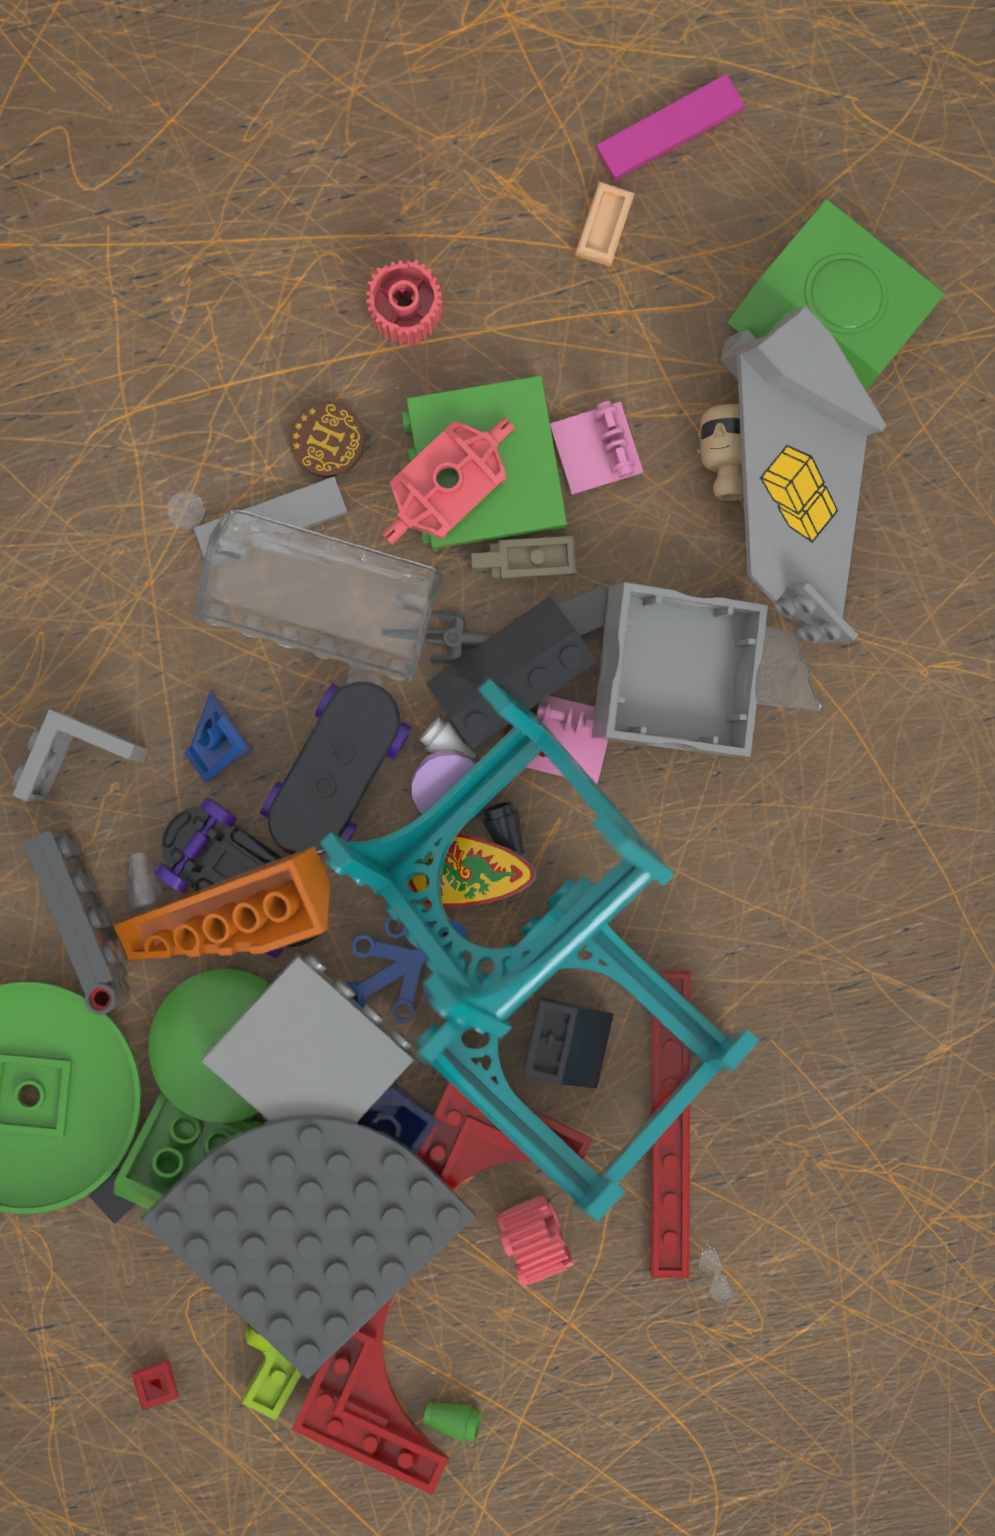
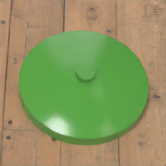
[148,969,271,1123]

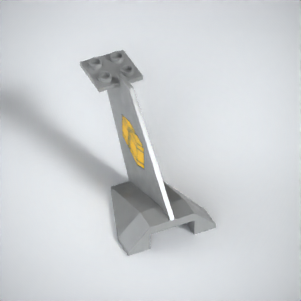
[720,305,886,644]

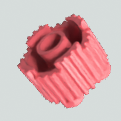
[366,260,443,346]
[496,1195,574,1287]

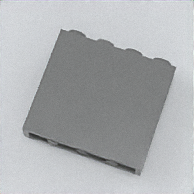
[202,950,414,1121]

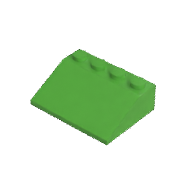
[114,1091,264,1209]

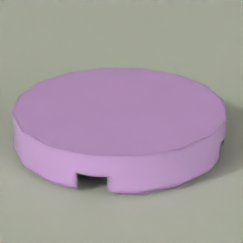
[411,750,478,814]

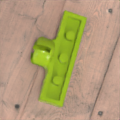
[241,1324,302,1421]

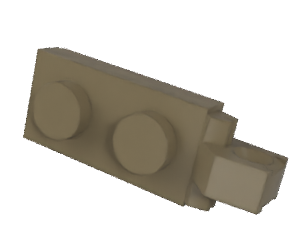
[470,536,576,580]

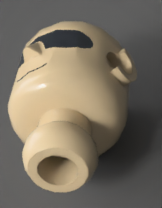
[697,404,744,501]

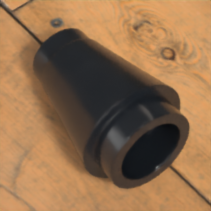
[482,801,524,855]

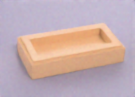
[575,182,635,267]

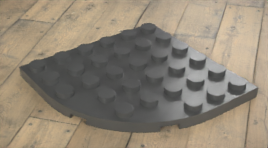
[141,1115,476,1379]

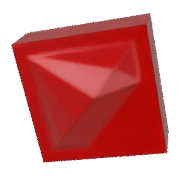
[131,1360,180,1411]

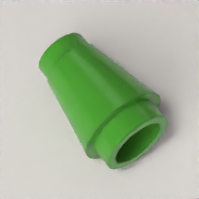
[423,1401,482,1443]

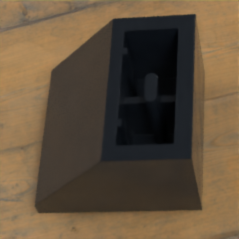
[523,997,614,1088]

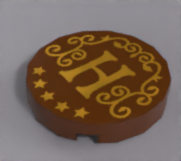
[289,401,365,478]

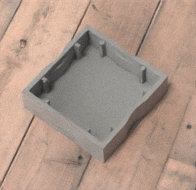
[592,582,768,757]

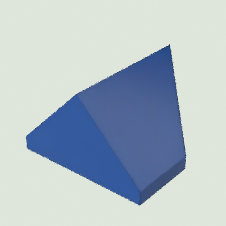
[184,689,254,783]

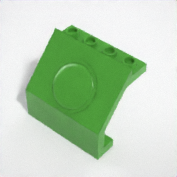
[727,199,946,391]

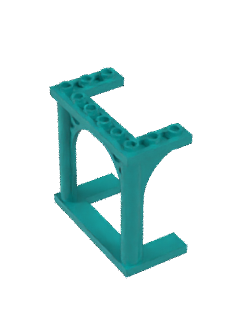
[320,678,675,1038]
[415,876,759,1222]

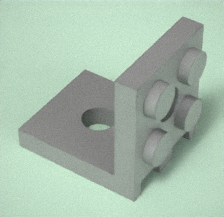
[12,709,149,803]

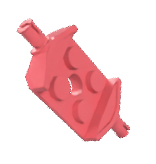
[381,417,515,545]

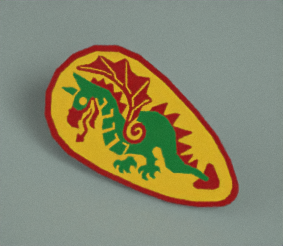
[409,833,536,907]

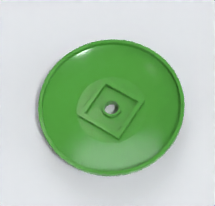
[0,981,142,1214]

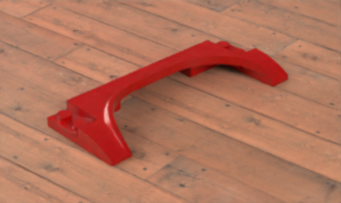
[292,1082,592,1495]

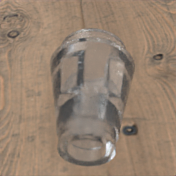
[126,852,164,910]

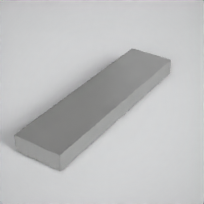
[194,476,348,565]

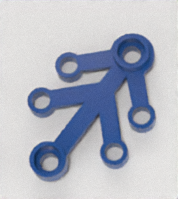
[346,916,467,1023]

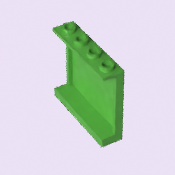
[401,376,567,553]

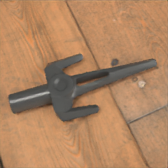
[382,610,494,664]

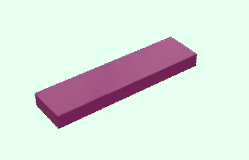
[596,74,745,181]

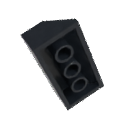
[426,596,598,750]

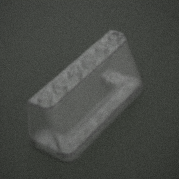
[193,510,443,682]

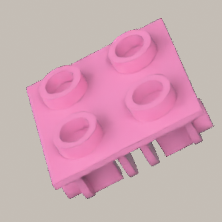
[550,401,643,495]
[526,696,608,784]

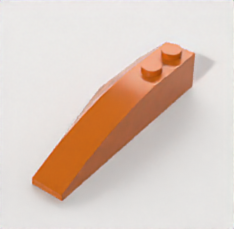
[113,846,330,960]

